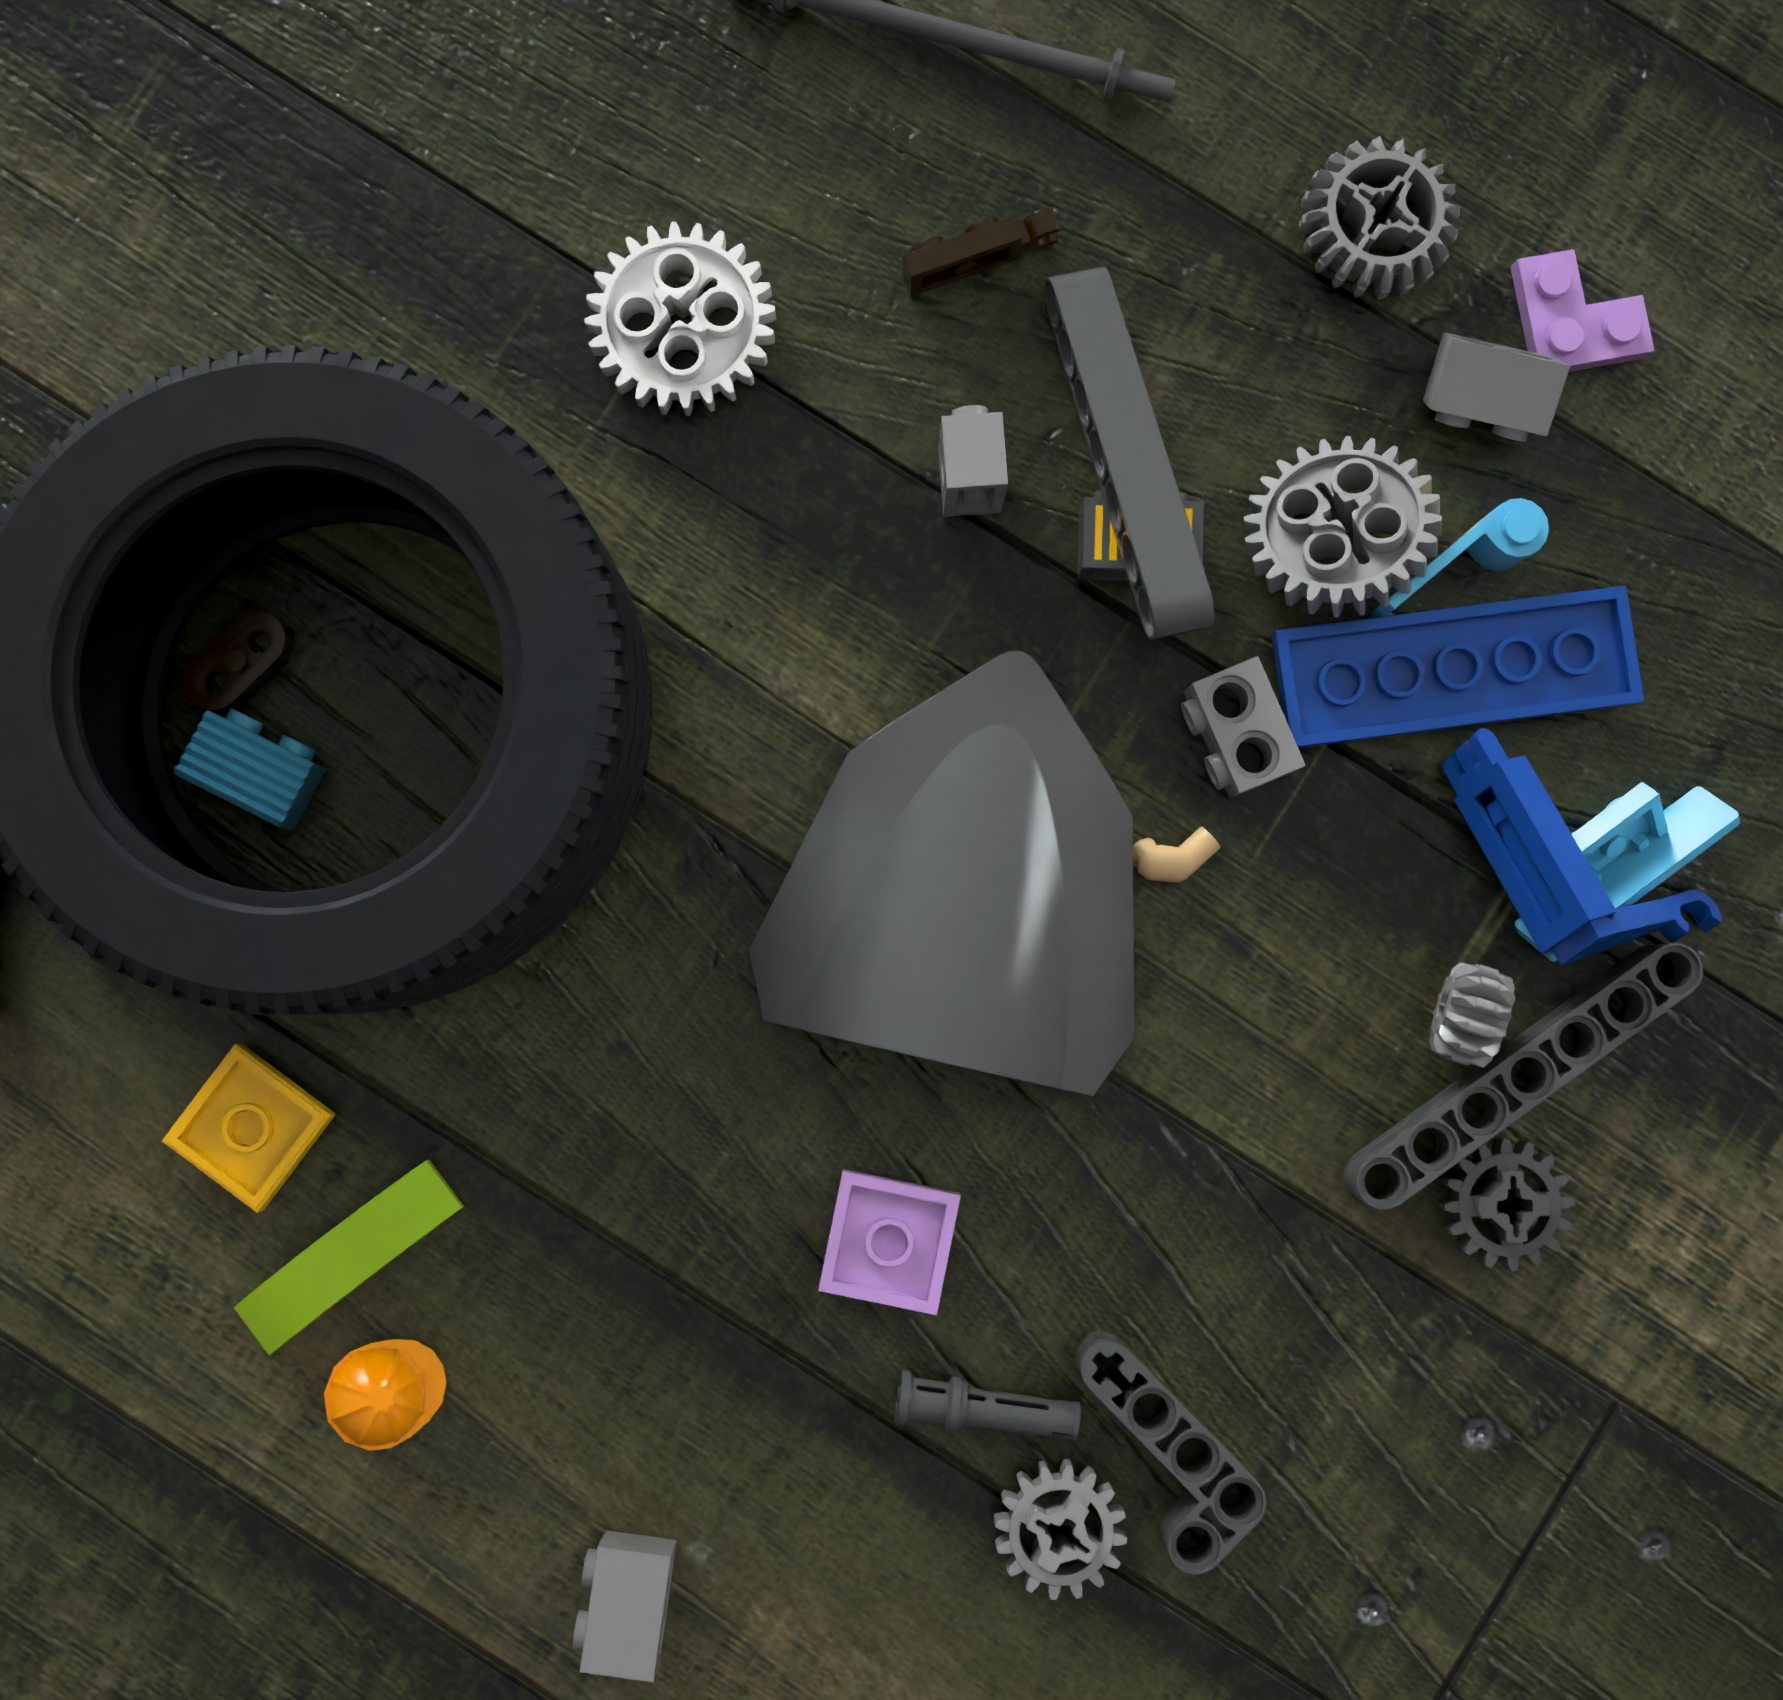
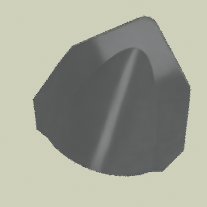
[749,651,1135,1096]

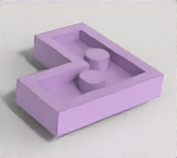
[1510,249,1655,372]

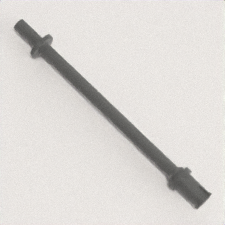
[757,0,1176,103]

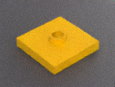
[162,1043,336,1213]

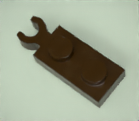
[903,207,1061,297]

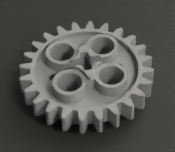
[1244,436,1442,618]

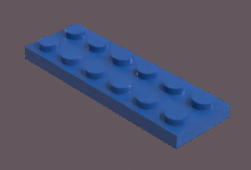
[1271,586,1644,749]

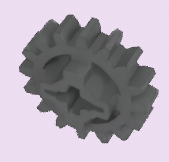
[1437,1137,1576,1271]

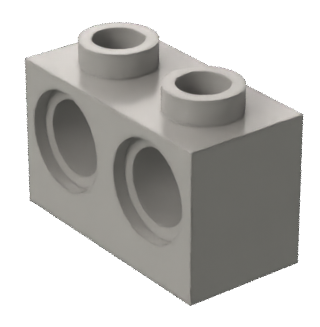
[1181,656,1306,799]

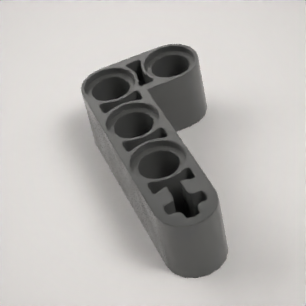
[1075,1330,1267,1575]

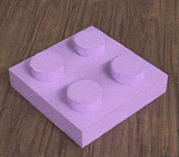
[818,1169,961,1315]

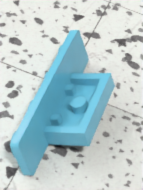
[1515,782,1740,962]

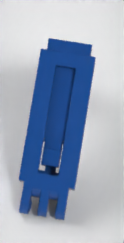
[1442,728,1722,965]

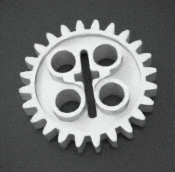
[584,222,777,416]

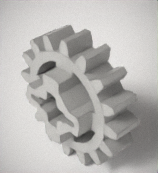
[994,1459,1127,1600]

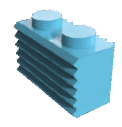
[174,708,327,832]

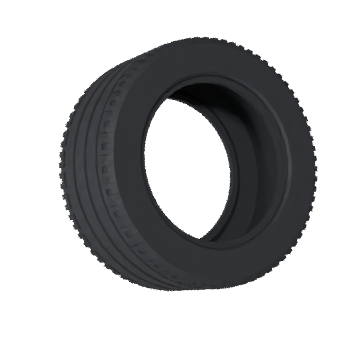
[0,346,653,1016]

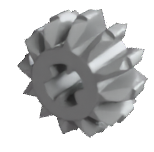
[1429,963,1516,1068]

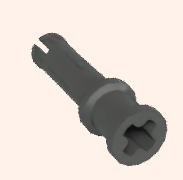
[894,1370,1081,1442]

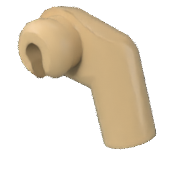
[1133,827,1221,883]

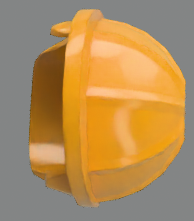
[324,1339,447,1451]

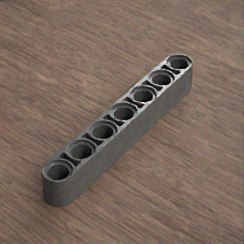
[1044,266,1214,640]
[1343,943,1703,1210]

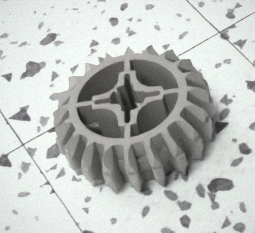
[1299,136,1461,300]

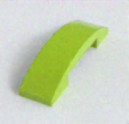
[234,1159,464,1356]

